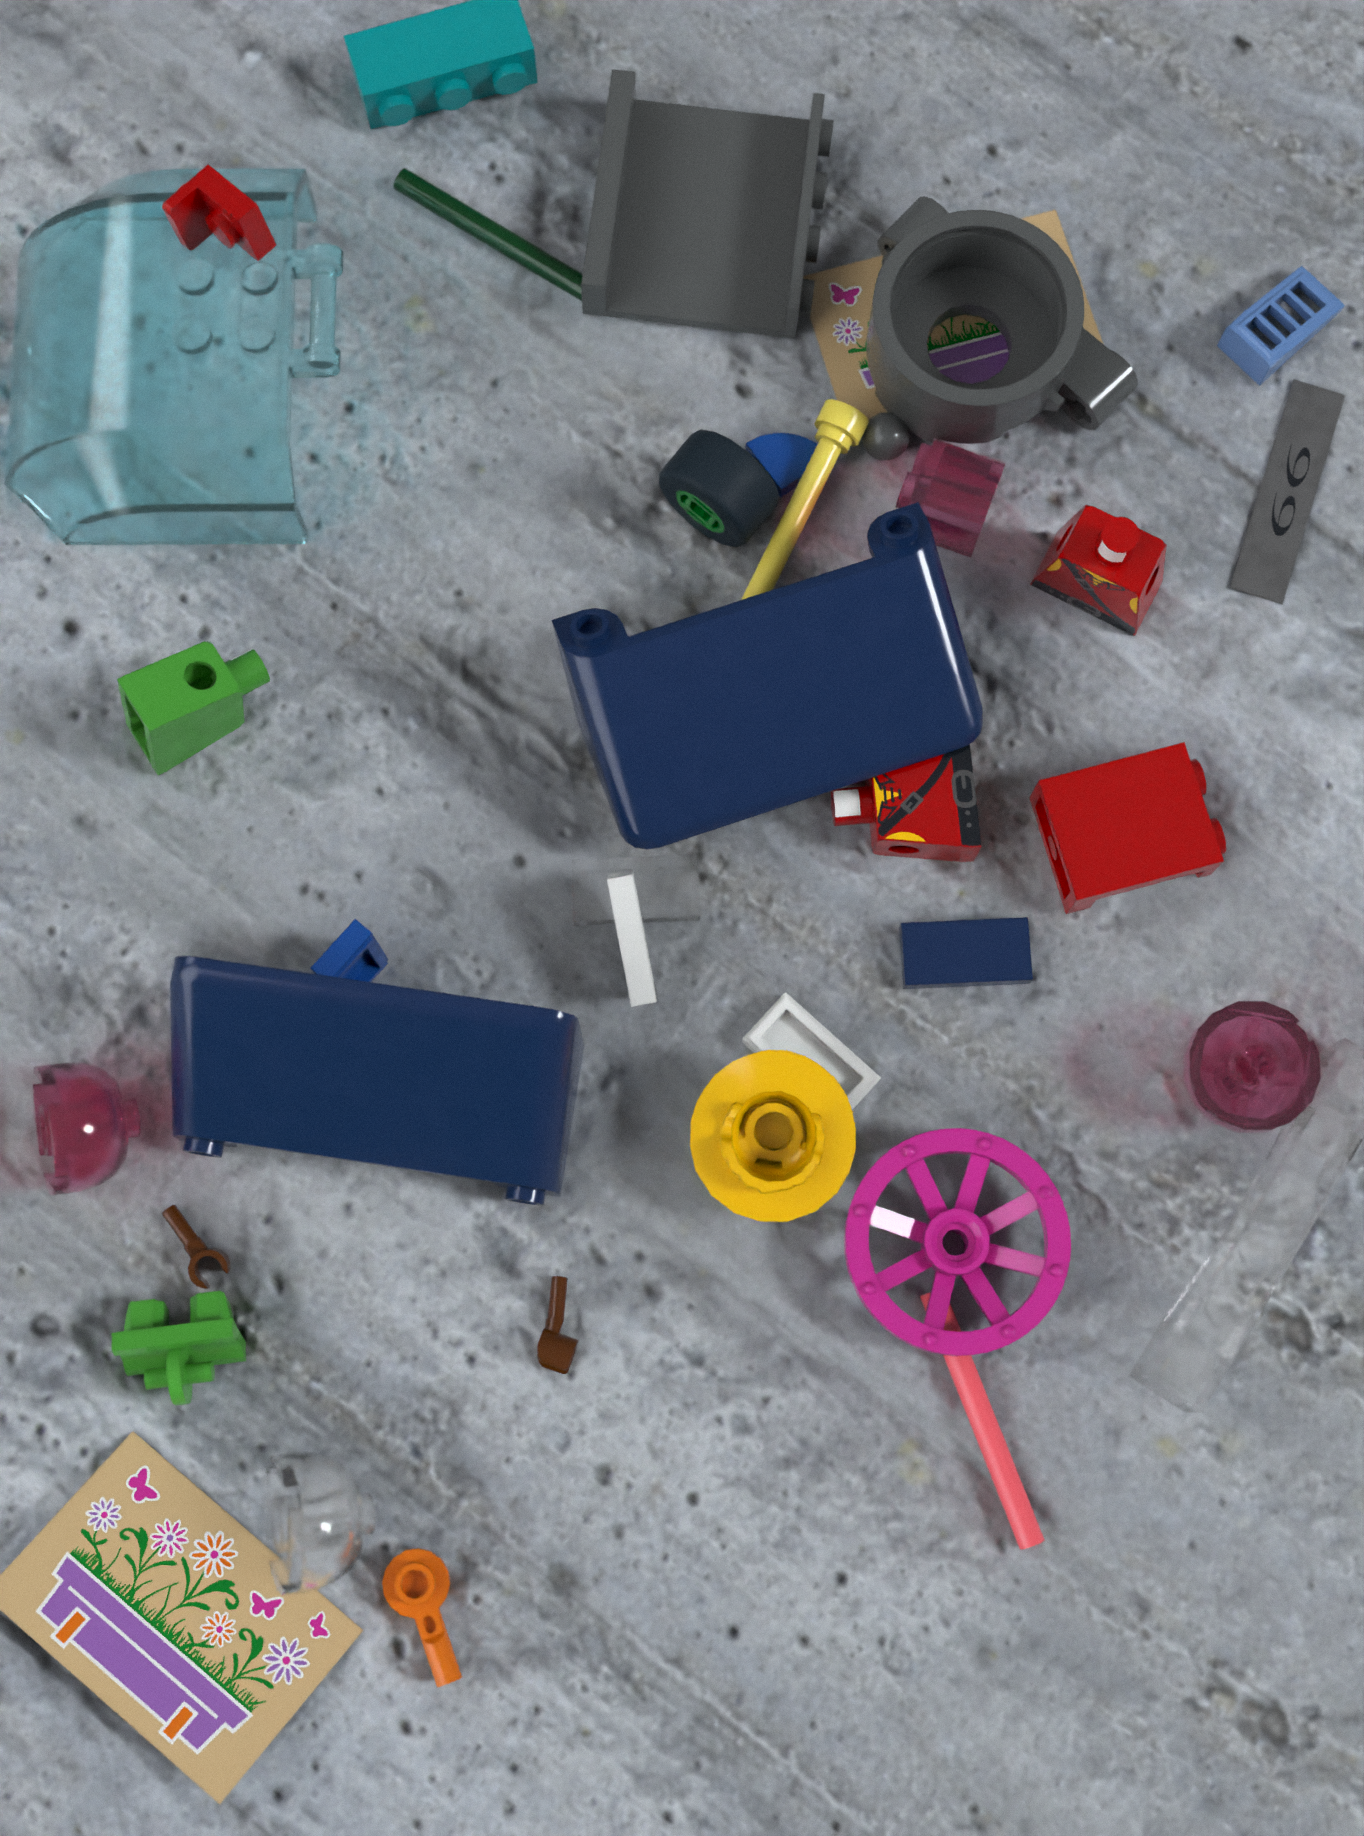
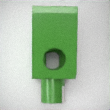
[117,641,270,776]

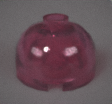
[1182,1001,1321,1133]
[33,1063,141,1195]

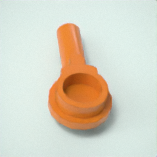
[382,1548,462,1687]

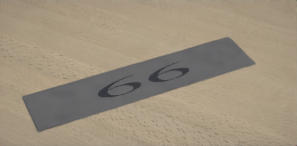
[1230,379,1345,604]

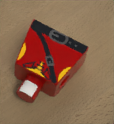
[1030,505,1167,636]
[831,744,982,862]

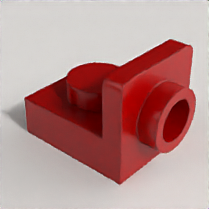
[162,164,277,261]

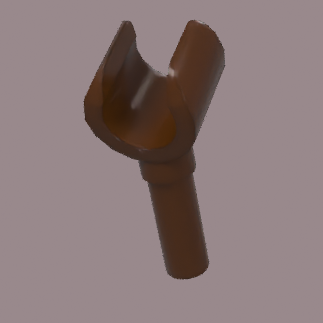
[162,1205,230,1289]
[537,1276,579,1374]

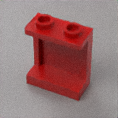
[1029,742,1226,914]

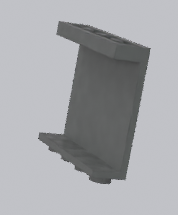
[581,69,834,339]

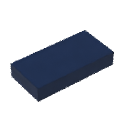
[899,917,1033,989]

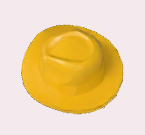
[690,1050,856,1222]

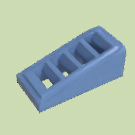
[1217,266,1345,386]

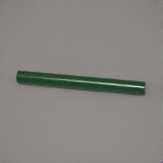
[393,168,582,301]

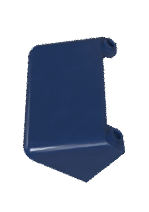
[551,502,983,850]
[170,956,584,1206]

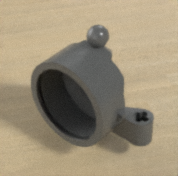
[862,196,1138,461]

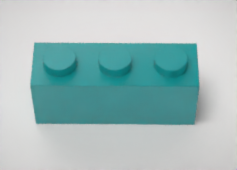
[344,0,538,129]

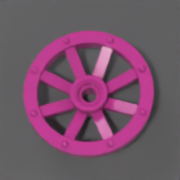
[844,1128,1071,1356]

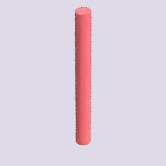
[920,1292,1045,1550]

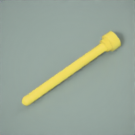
[741,399,869,600]

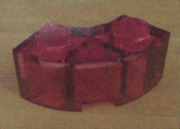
[896,439,1006,558]

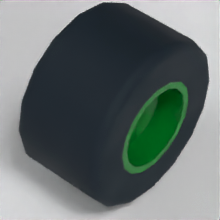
[659,429,779,547]

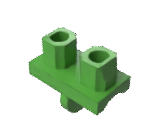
[111,1291,246,1406]

